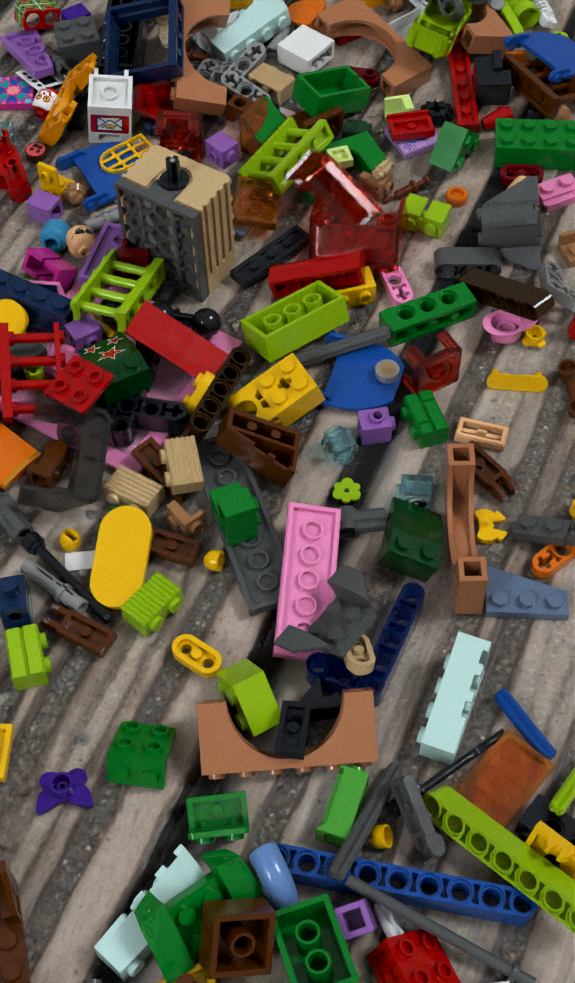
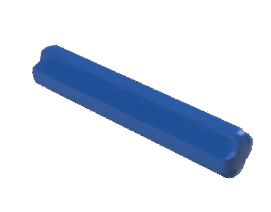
[494,688,556,763]

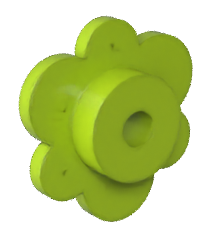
[332,478,361,504]

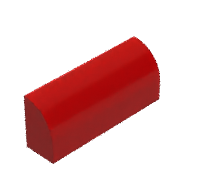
[268,250,365,299]
[124,300,229,379]

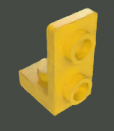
[36,161,75,202]
[336,266,377,308]

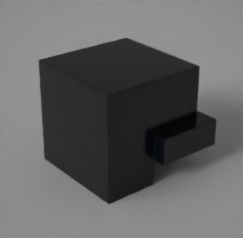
[472,50,512,106]

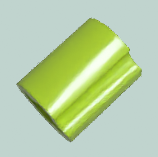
[23,366,47,391]

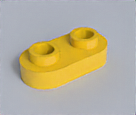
[182,371,215,417]
[172,634,222,678]

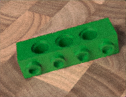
[379,282,477,347]

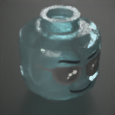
[321,425,358,465]

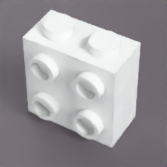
[277,24,335,73]

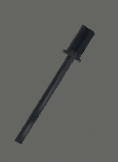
[386,729,507,819]

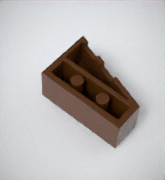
[216,407,301,489]

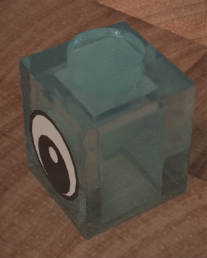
[395,474,433,510]

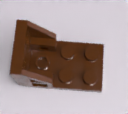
[0,860,31,983]

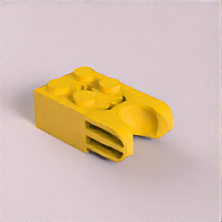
[226,352,326,427]

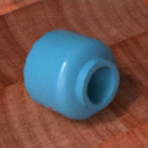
[39,218,70,253]

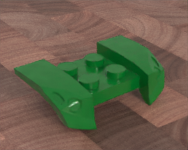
[134,849,266,983]

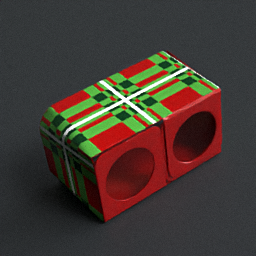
[14,0,60,31]

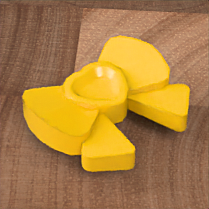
[474,509,507,544]

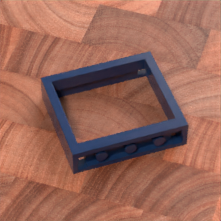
[102,0,184,86]

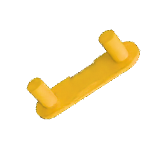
[486,369,548,392]

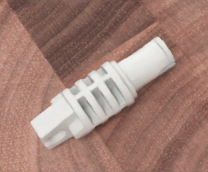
[533,0,558,30]

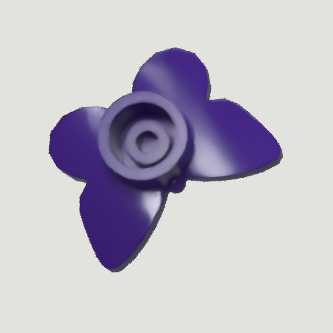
[36,768,94,815]

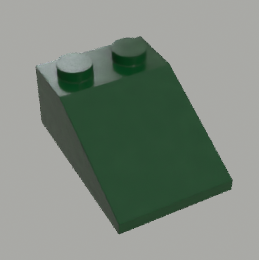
[377,496,443,583]

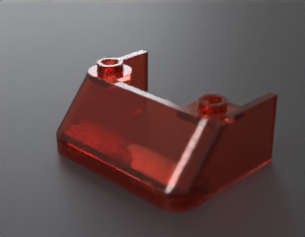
[285,149,386,242]
[308,194,409,273]

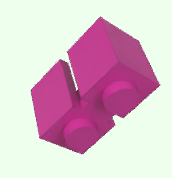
[21,247,78,290]

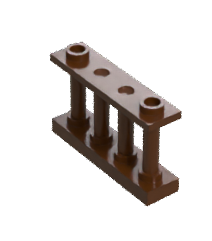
[502,53,575,118]

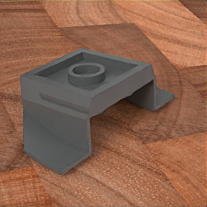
[273,564,377,658]

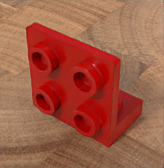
[133,81,192,125]
[44,354,114,415]
[366,929,460,983]

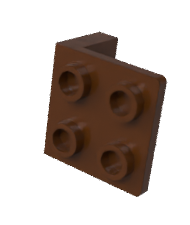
[285,106,344,139]

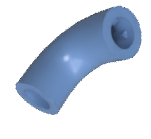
[249,842,299,911]

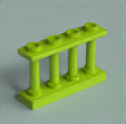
[238,117,334,195]
[70,248,165,333]

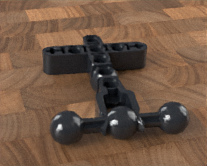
[70,299,221,448]

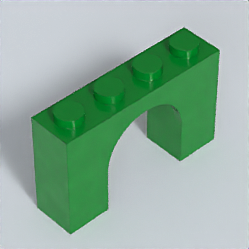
[295,131,386,206]

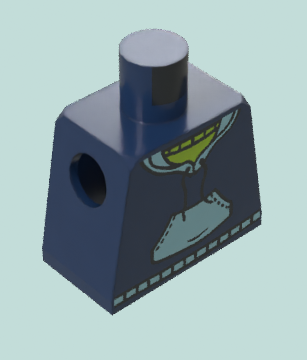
[0,575,34,631]

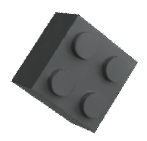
[53,15,101,67]

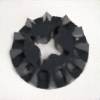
[420,99,453,126]

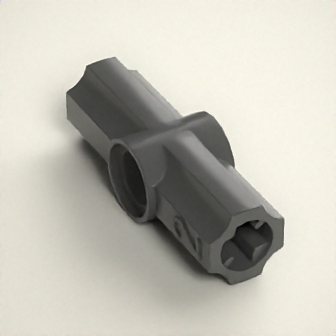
[0,489,34,544]
[338,505,387,540]

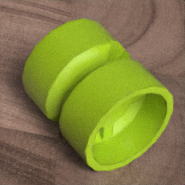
[507,0,540,30]

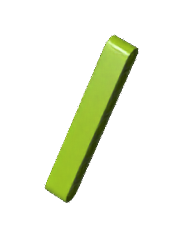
[422,785,575,933]

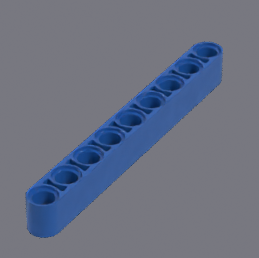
[276,843,537,926]

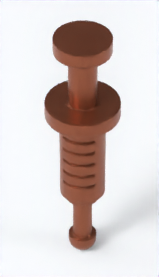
[186,47,220,62]
[383,175,431,204]

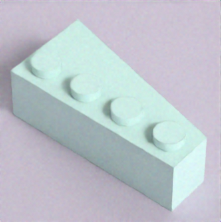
[416,631,492,765]

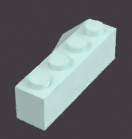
[210,0,291,63]
[94,844,206,981]

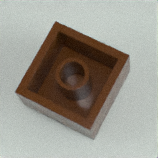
[198,897,276,979]

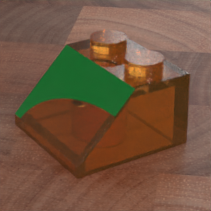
[239,94,285,156]

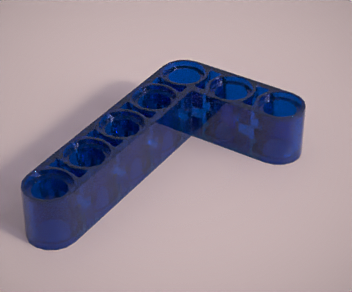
[306,582,425,708]

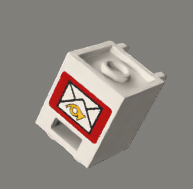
[87,68,133,144]

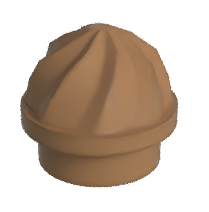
[385,0,405,13]
[550,104,571,121]
[64,182,86,205]

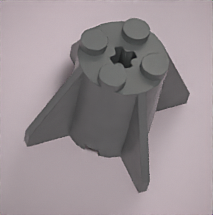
[477,176,542,270]

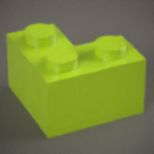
[216,658,281,737]

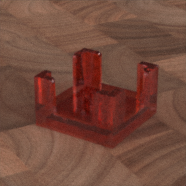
[154,110,204,163]
[402,330,462,394]

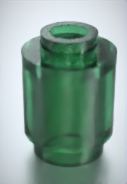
[341,120,372,138]

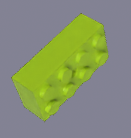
[240,280,350,363]

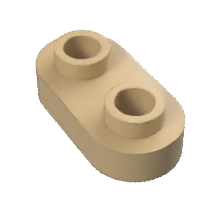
[343,634,376,676]

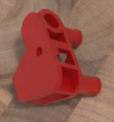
[0,129,32,202]

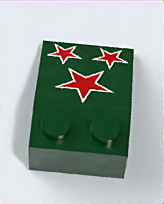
[78,333,153,406]

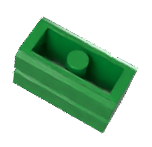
[400,390,449,449]

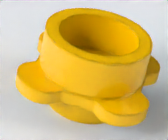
[522,325,547,348]

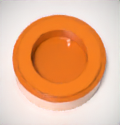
[445,186,468,208]

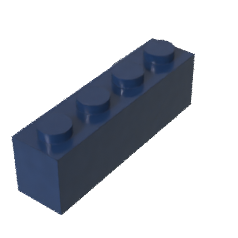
[0,269,74,337]

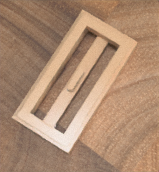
[454,416,509,452]

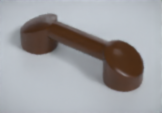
[558,359,575,418]

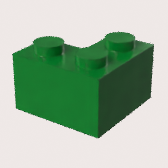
[428,121,480,174]
[209,481,261,547]

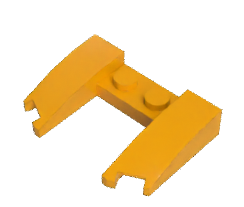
[37,53,97,147]

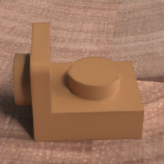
[359,171,394,202]
[557,229,575,268]

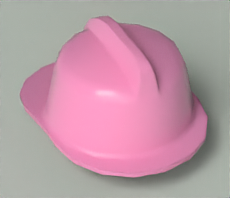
[482,310,539,344]

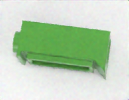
[315,765,369,847]

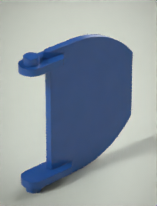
[503,32,575,83]
[55,142,139,212]
[319,330,405,412]

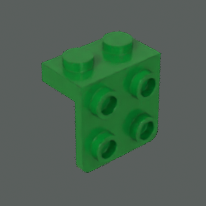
[107,721,176,790]
[186,790,250,845]

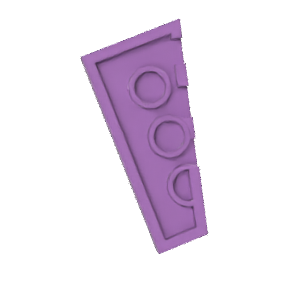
[0,29,54,79]
[78,221,123,284]

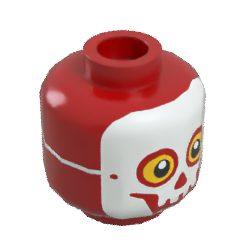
[32,87,58,120]

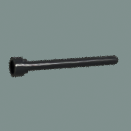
[21,531,113,623]

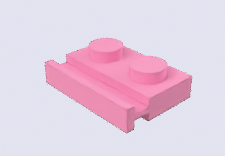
[538,173,575,213]

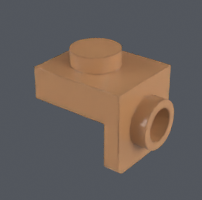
[166,500,208,538]

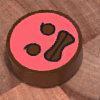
[25,142,47,163]

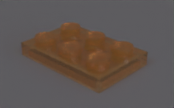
[233,176,280,231]
[456,729,555,828]

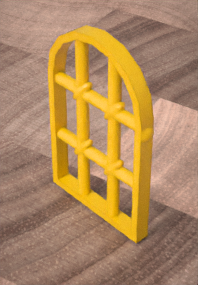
[100,133,152,174]

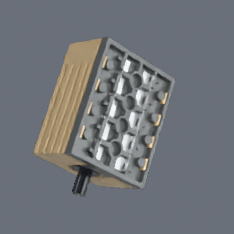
[114,145,236,303]

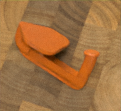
[288,0,326,31]

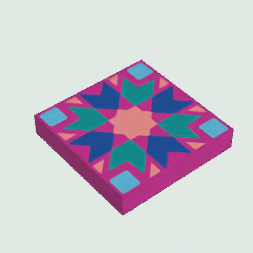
[0,77,36,110]

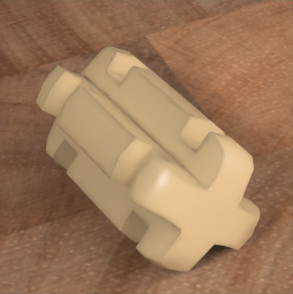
[372,158,394,180]

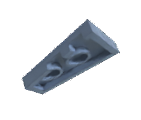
[485,565,569,620]

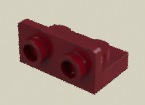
[117,239,151,281]

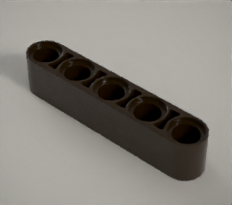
[454,268,555,321]
[182,347,251,444]

